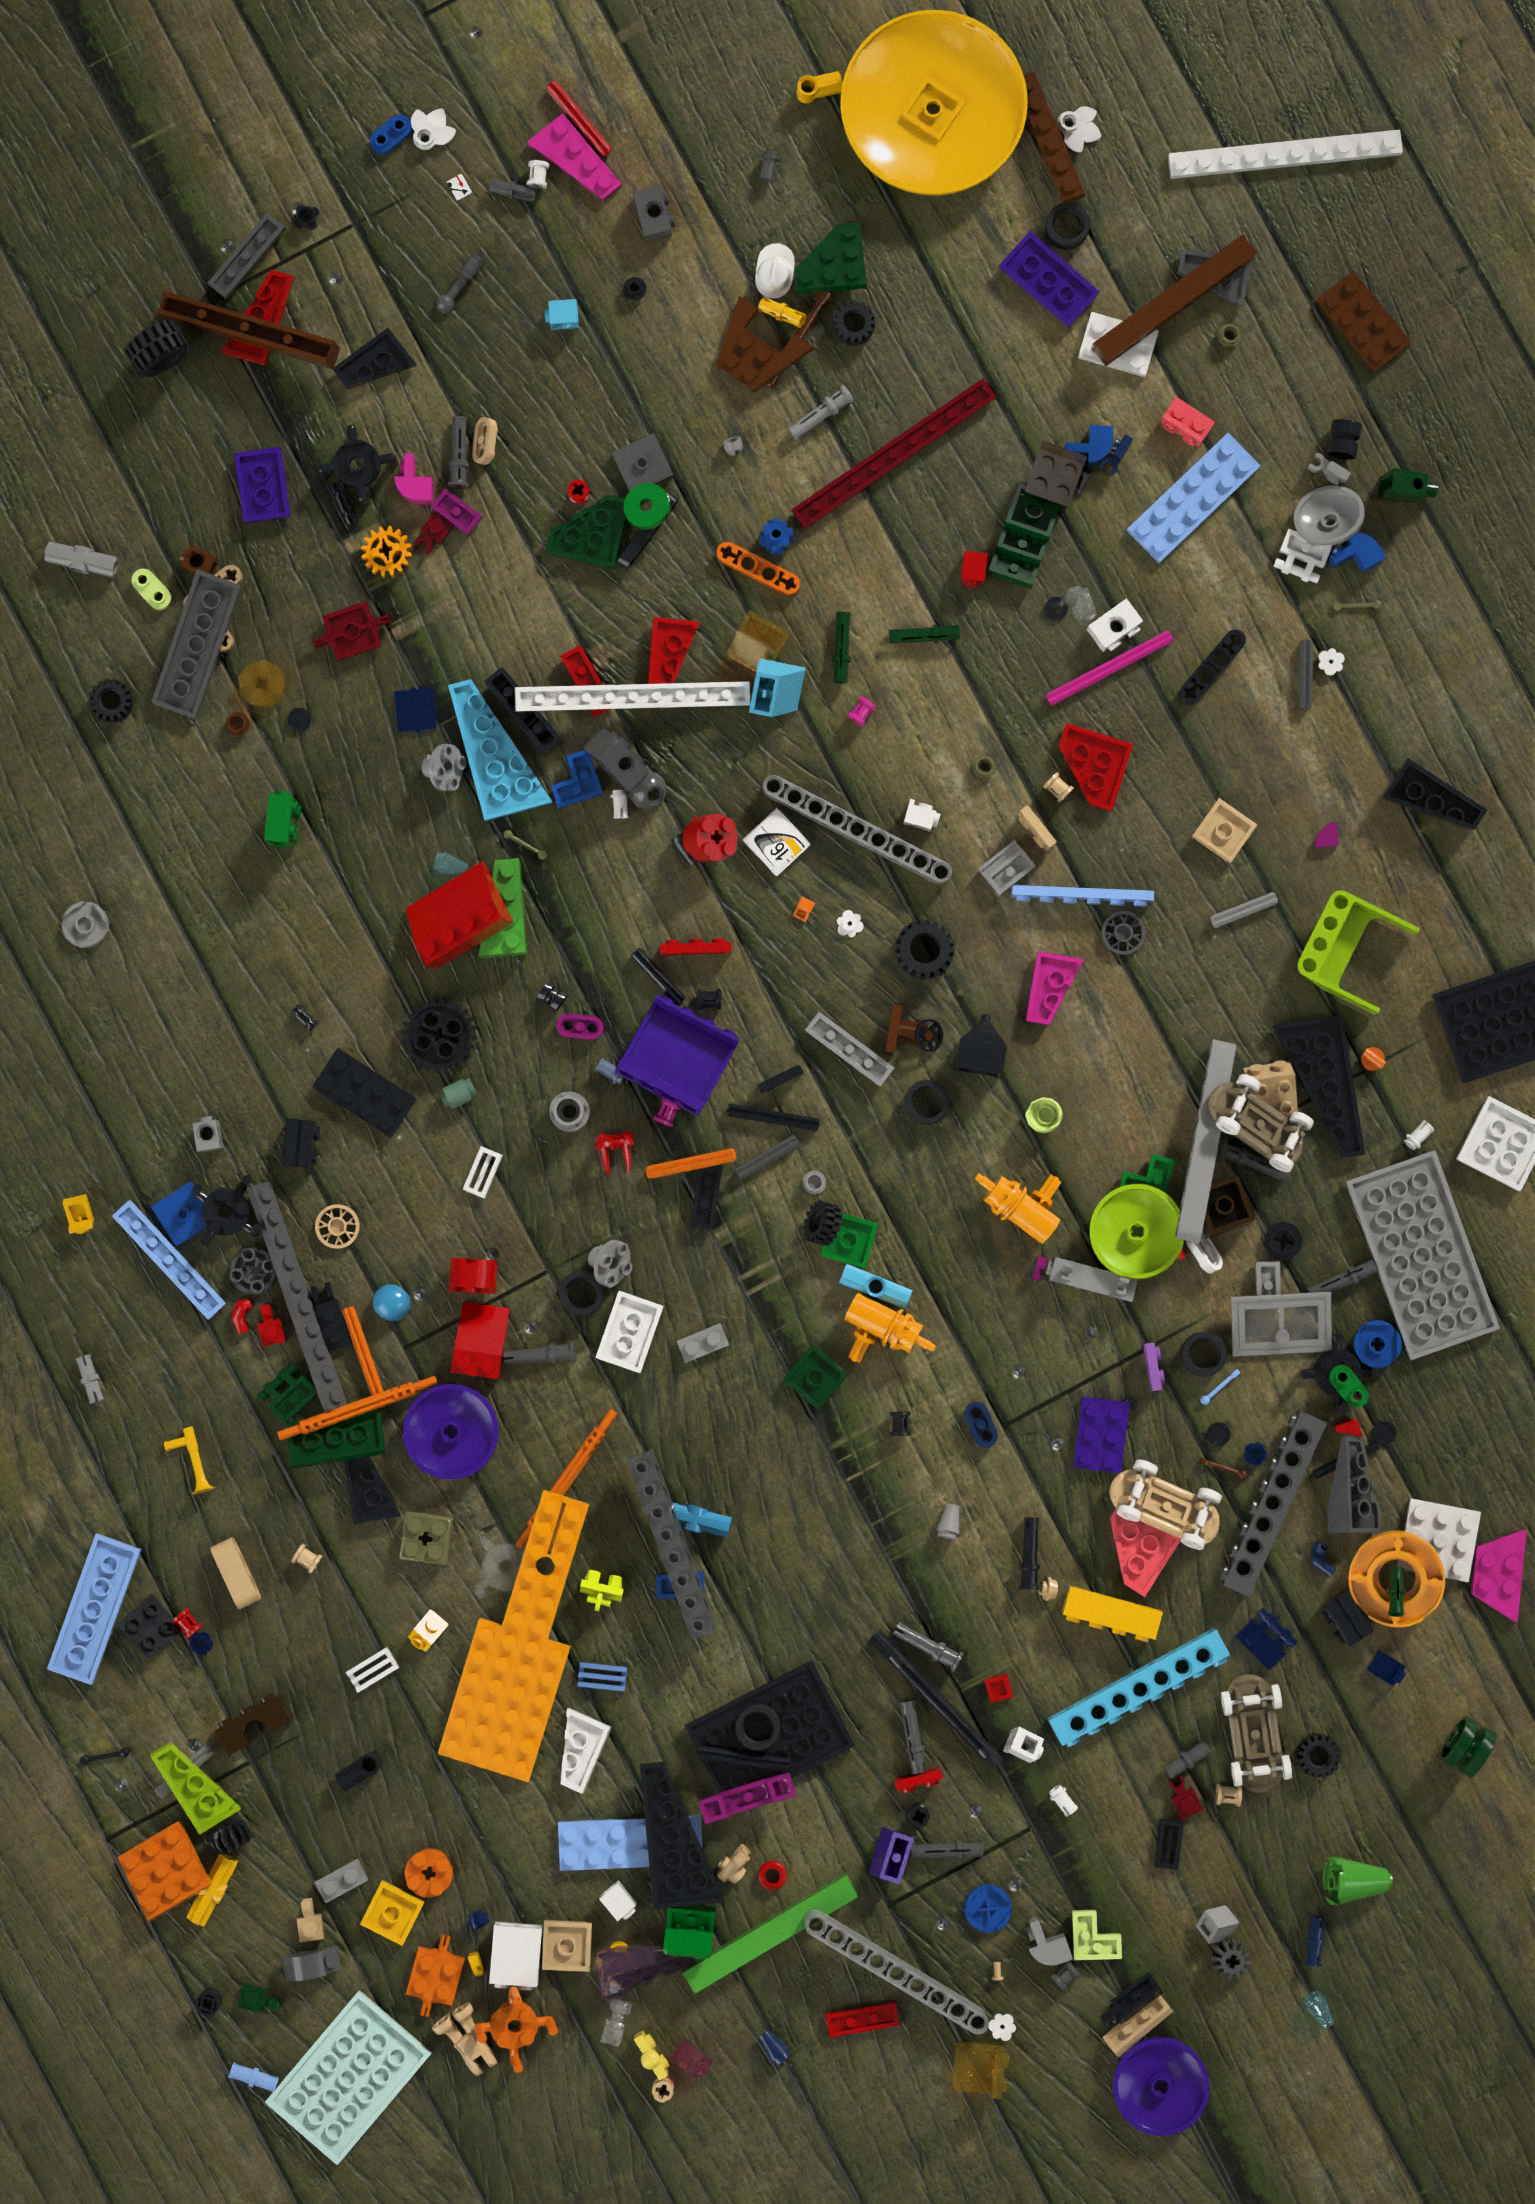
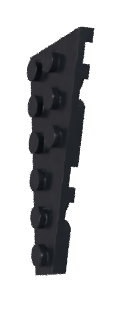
[1272,1015,1365,1158]
[640,1761,725,1909]

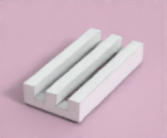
[462,1146,503,1199]
[346,1647,399,1692]

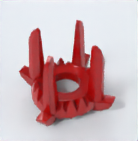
[595,1131,634,1175]

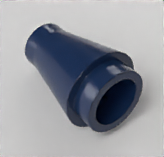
[758,2029,791,2067]

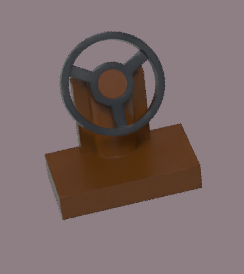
[885,1004,943,1054]

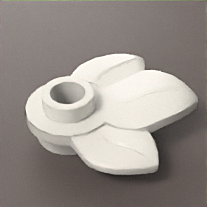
[1057,107,1101,153]
[411,108,456,150]

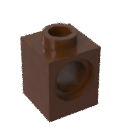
[180,545,219,575]

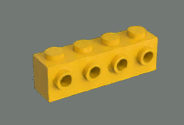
[1061,1585,1163,1642]

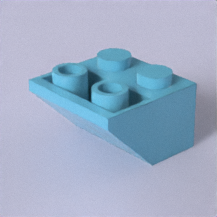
[749,659,806,717]

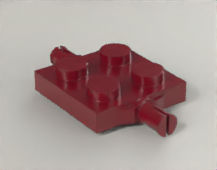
[313,601,391,662]

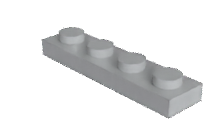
[805,1012,894,1087]

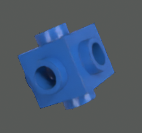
[759,519,794,555]

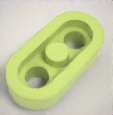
[132,569,172,611]

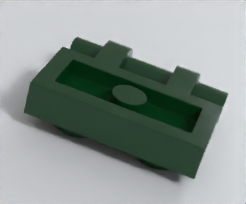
[258,1362,318,1424]

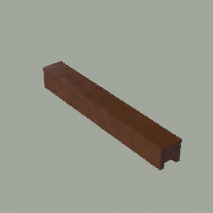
[1091,234,1257,367]
[156,290,340,370]

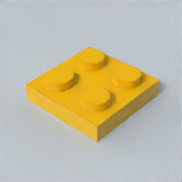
[360,1880,425,1946]

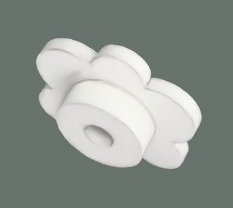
[1318,648,1344,676]
[837,910,863,937]
[988,2013,1016,2041]

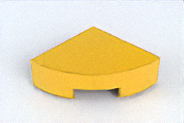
[468,1951,485,1977]

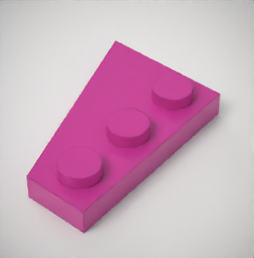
[1025,951,1084,1026]

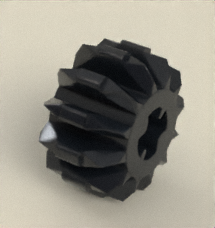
[209,1819,251,1855]

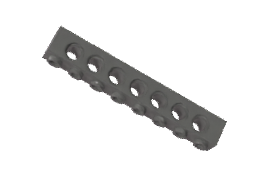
[1219,1411,1327,1597]
[627,1448,717,1640]

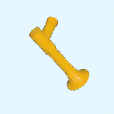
[164,1427,216,1494]

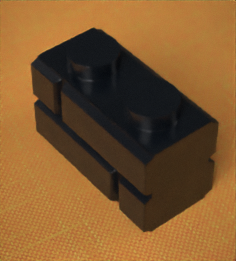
[282,1118,320,1169]
[1321,1590,1373,1647]

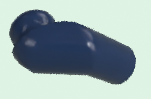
[1311,1542,1336,1577]

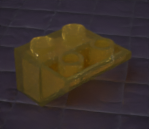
[726,610,790,672]

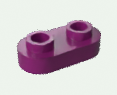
[556,1014,604,1040]

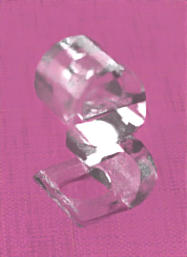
[601,1998,632,2047]

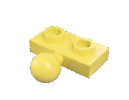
[634,2030,669,2080]

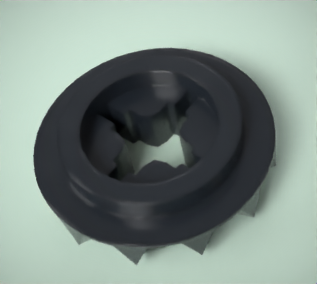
[1265,1222,1303,1260]

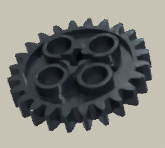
[401,997,478,1074]

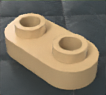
[472,417,498,465]

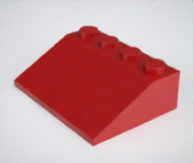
[406,861,513,969]

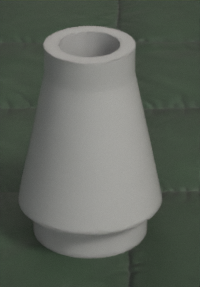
[936,1504,960,1540]

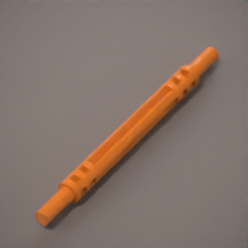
[277,1376,438,1441]
[515,1408,618,1550]

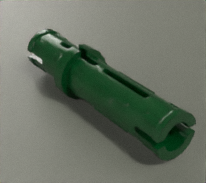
[832,611,851,684]
[889,624,960,644]

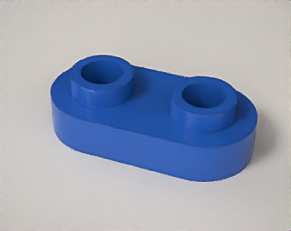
[370,115,412,155]

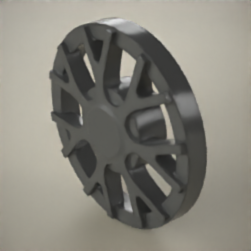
[1101,911,1146,955]

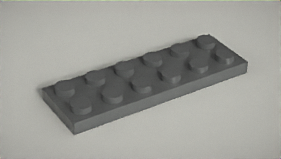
[151,569,242,719]

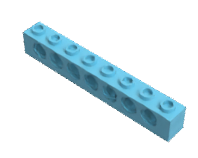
[1047,1628,1230,1747]

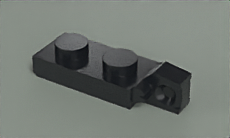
[1100,1972,1164,2029]

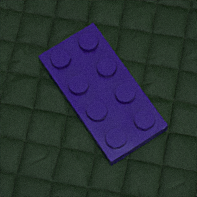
[999,231,1100,329]

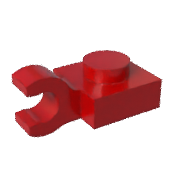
[257,1304,286,1347]

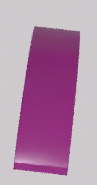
[698,1772,797,1824]

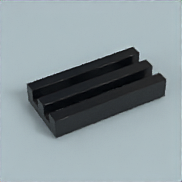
[757,1065,804,1094]
[1154,1818,1184,1870]

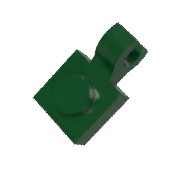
[237,1982,282,2013]

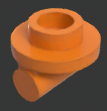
[1361,1047,1386,1071]

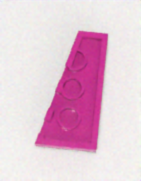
[527,113,622,201]

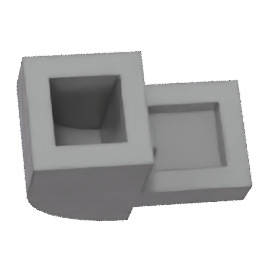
[1026,1917,1073,1966]

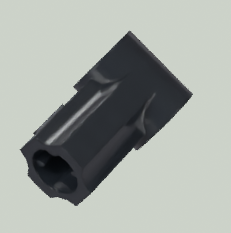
[334,1751,383,1792]

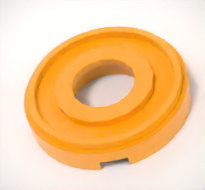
[1348,1531,1445,1627]

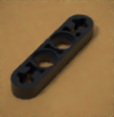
[617,491,680,571]
[1178,629,1246,705]

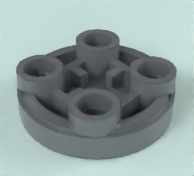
[230,1247,277,1294]

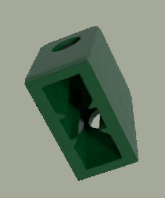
[1378,468,1438,503]

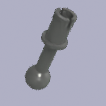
[436,252,485,314]

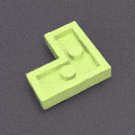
[1072,1910,1122,1960]

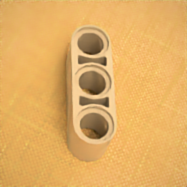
[211,1537,261,1610]

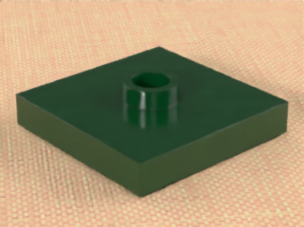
[783,1344,849,1411]

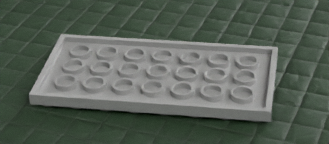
[1345,1150,1500,1360]

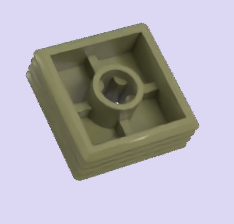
[399,1511,453,1565]

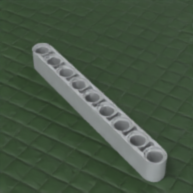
[763,775,952,885]
[1175,1039,1236,1243]
[804,1909,989,2034]

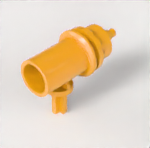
[975,1173,1061,1244]
[844,1292,936,1363]

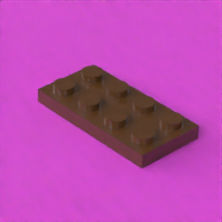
[1315,271,1411,373]

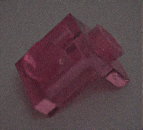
[670,2039,713,2079]

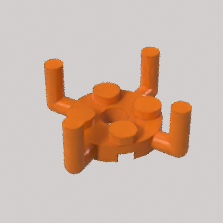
[474,1986,558,2073]

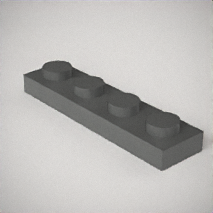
[207,213,286,300]

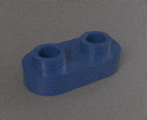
[964,1402,998,1447]

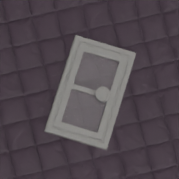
[1231,1292,1332,1356]

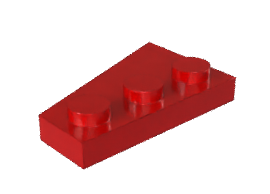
[647,617,700,684]

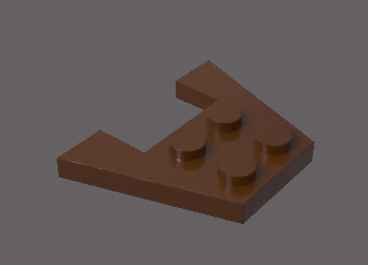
[716,295,814,393]

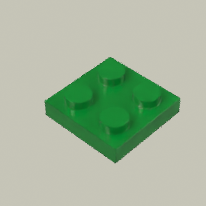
[820,1213,878,1269]

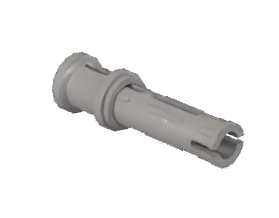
[788,385,855,441]

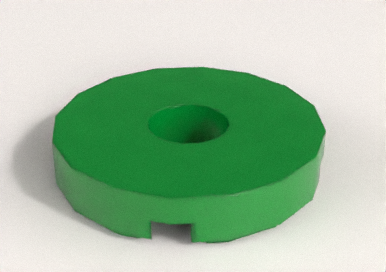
[624,483,670,530]

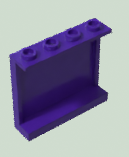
[615,995,740,1117]

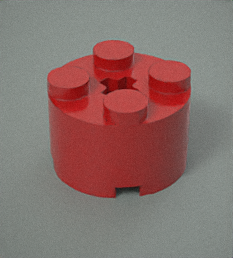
[683,814,737,862]
[449,1258,498,1294]

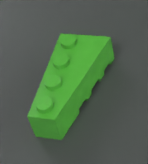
[478,858,527,958]

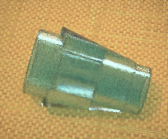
[432,851,469,876]
[1303,1990,1334,2028]

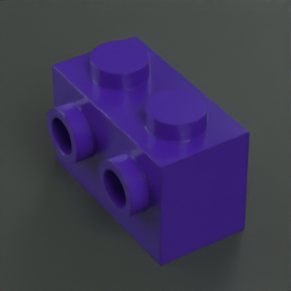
[868,1827,914,1884]

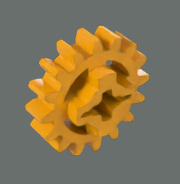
[361,526,413,578]

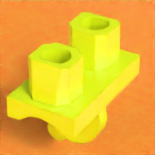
[580,1570,624,1611]

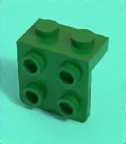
[663,1905,716,1959]

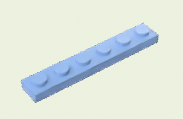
[1011,885,1154,907]
[112,1200,227,1320]

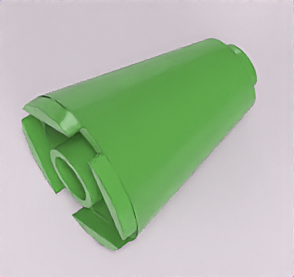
[1323,1856,1393,1905]

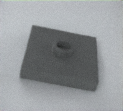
[611,433,674,492]

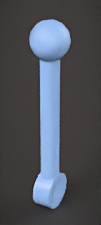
[1201,1369,1240,1405]

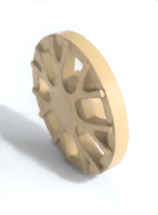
[315,1204,360,1249]

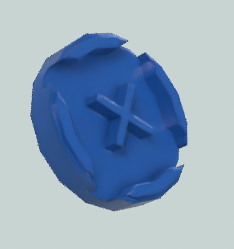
[964,1884,1012,1933]

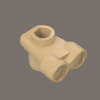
[717,1844,751,1885]

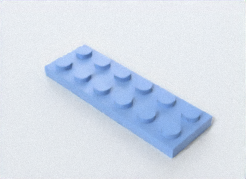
[1127,433,1260,563]
[47,1533,142,1685]
[558,1815,702,1871]

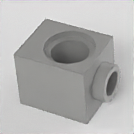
[192,1116,223,1152]

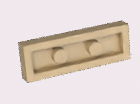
[1102,1995,1173,2058]

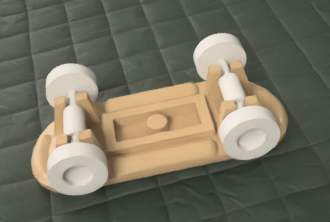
[1109,1459,1222,1550]

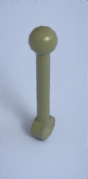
[1332,600,1382,611]
[503,830,547,860]

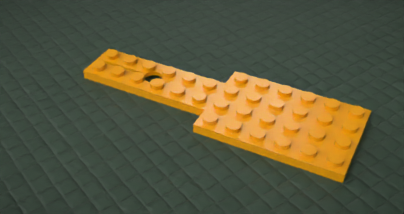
[438,1490,589,1783]

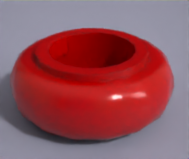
[758,1861,787,1890]

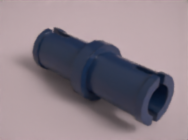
[1305,1916,1325,1967]

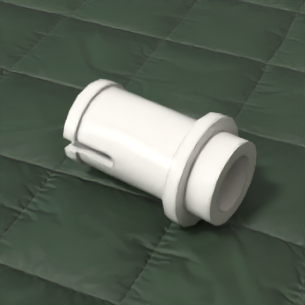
[611,790,629,819]
[1404,1120,1434,1150]
[1049,1785,1078,1817]

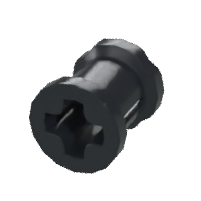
[697,989,721,1010]
[890,1412,911,1436]
[908,1803,930,1828]

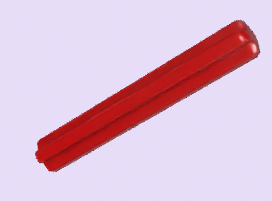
[546,80,612,158]

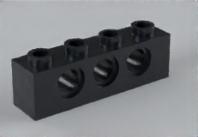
[484,667,563,757]

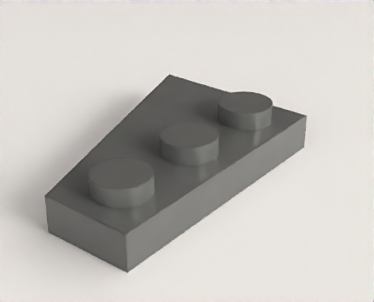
[1177,249,1251,308]

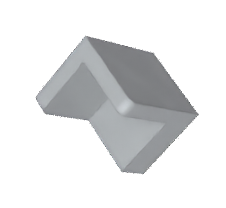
[1196,1905,1239,1944]

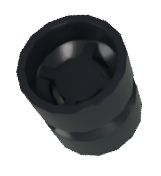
[1326,419,1362,460]

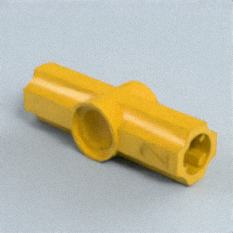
[186,1854,239,1927]

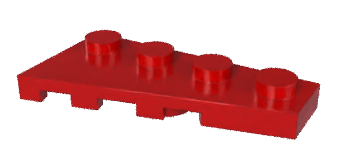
[221,270,295,366]

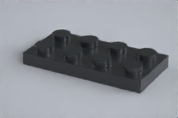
[312,1048,417,1139]

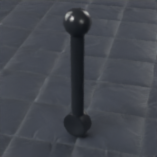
[80,1748,129,1765]

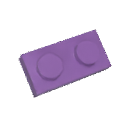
[1143,1342,1165,1391]

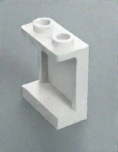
[489,1922,543,1990]

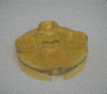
[238,660,286,708]

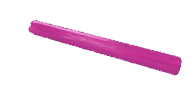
[1046,631,1173,705]

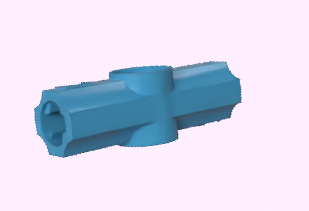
[672,1502,732,1537]

